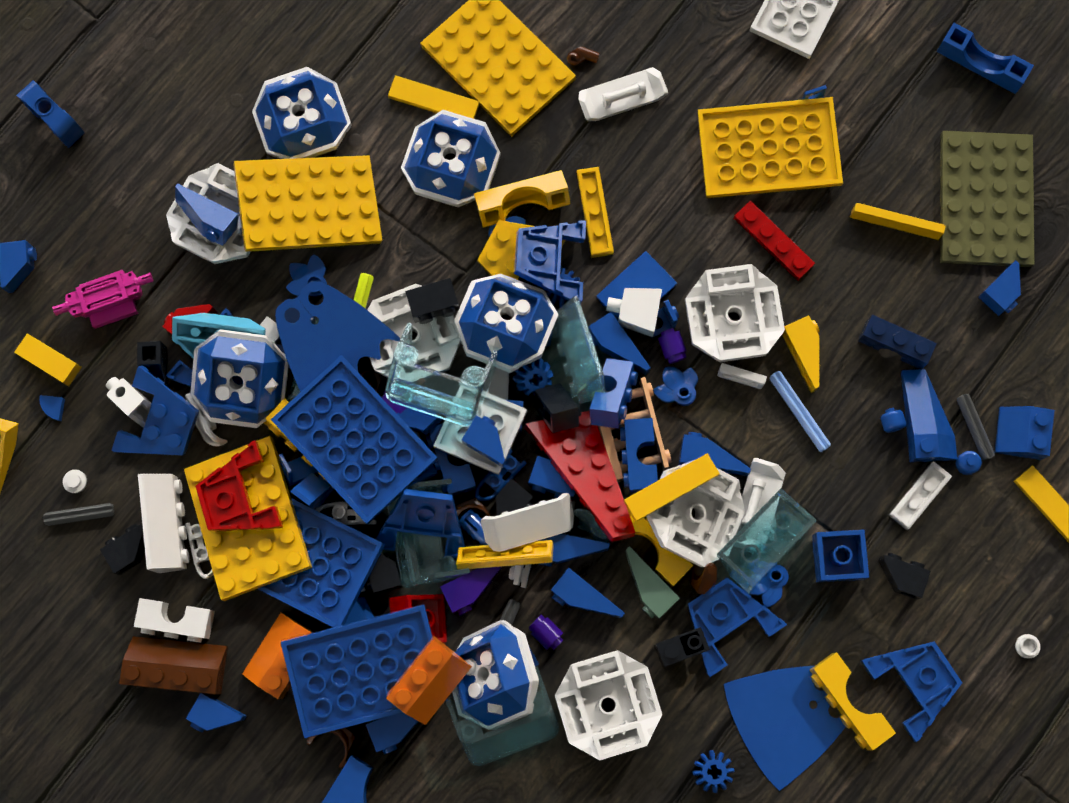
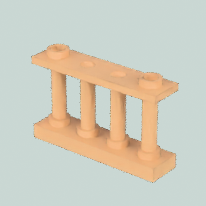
[590,377,672,482]

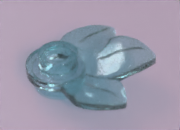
[574,509,609,543]

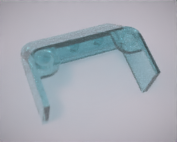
[386,323,498,426]
[387,479,470,588]
[446,666,559,766]

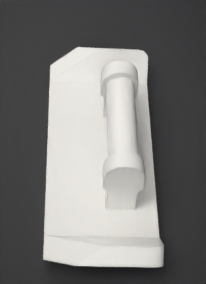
[578,67,668,121]
[732,458,786,552]
[481,493,574,552]

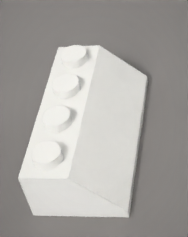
[138,474,189,573]

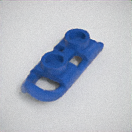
[475,449,527,502]

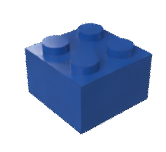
[812,530,869,583]

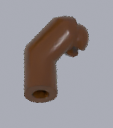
[567,47,600,65]

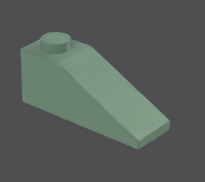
[625,546,680,619]

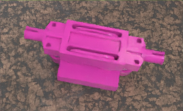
[52,270,154,329]

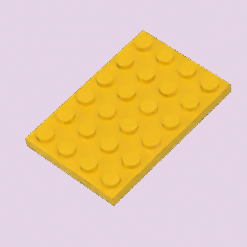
[421,0,576,137]
[697,97,843,198]
[233,155,382,252]
[184,436,312,601]

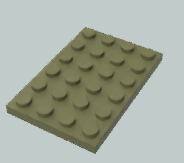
[940,131,1034,267]

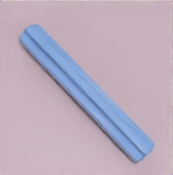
[770,371,831,452]

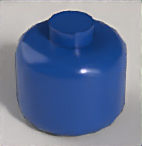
[880,408,907,433]
[955,451,982,475]

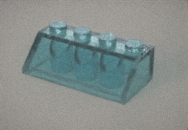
[552,296,606,404]
[717,489,817,593]

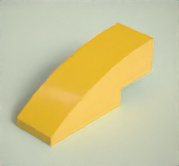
[14,334,82,386]

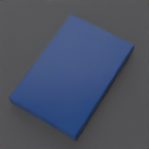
[596,251,677,330]

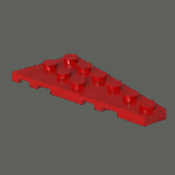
[525,411,636,542]

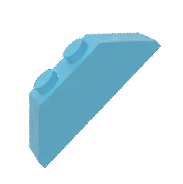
[172,313,266,359]

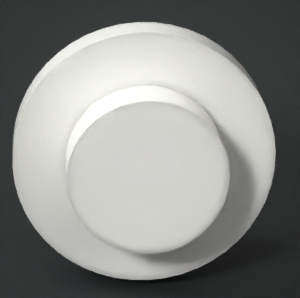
[63,470,87,493]
[1015,634,1040,658]

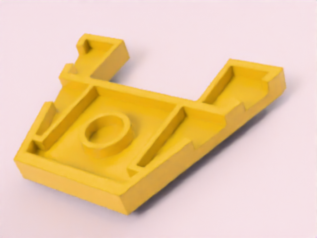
[477,220,565,280]

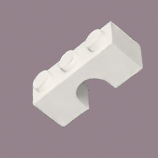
[134,598,215,643]

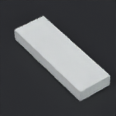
[889,461,952,530]

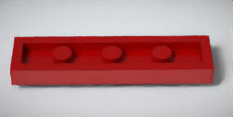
[734,201,815,281]

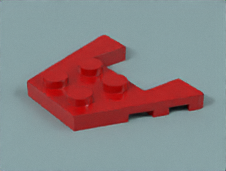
[195,440,283,532]

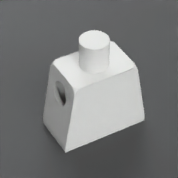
[606,288,662,337]
[106,377,152,428]

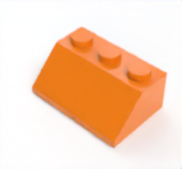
[242,612,314,699]
[386,636,472,725]

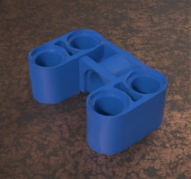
[16,80,85,148]

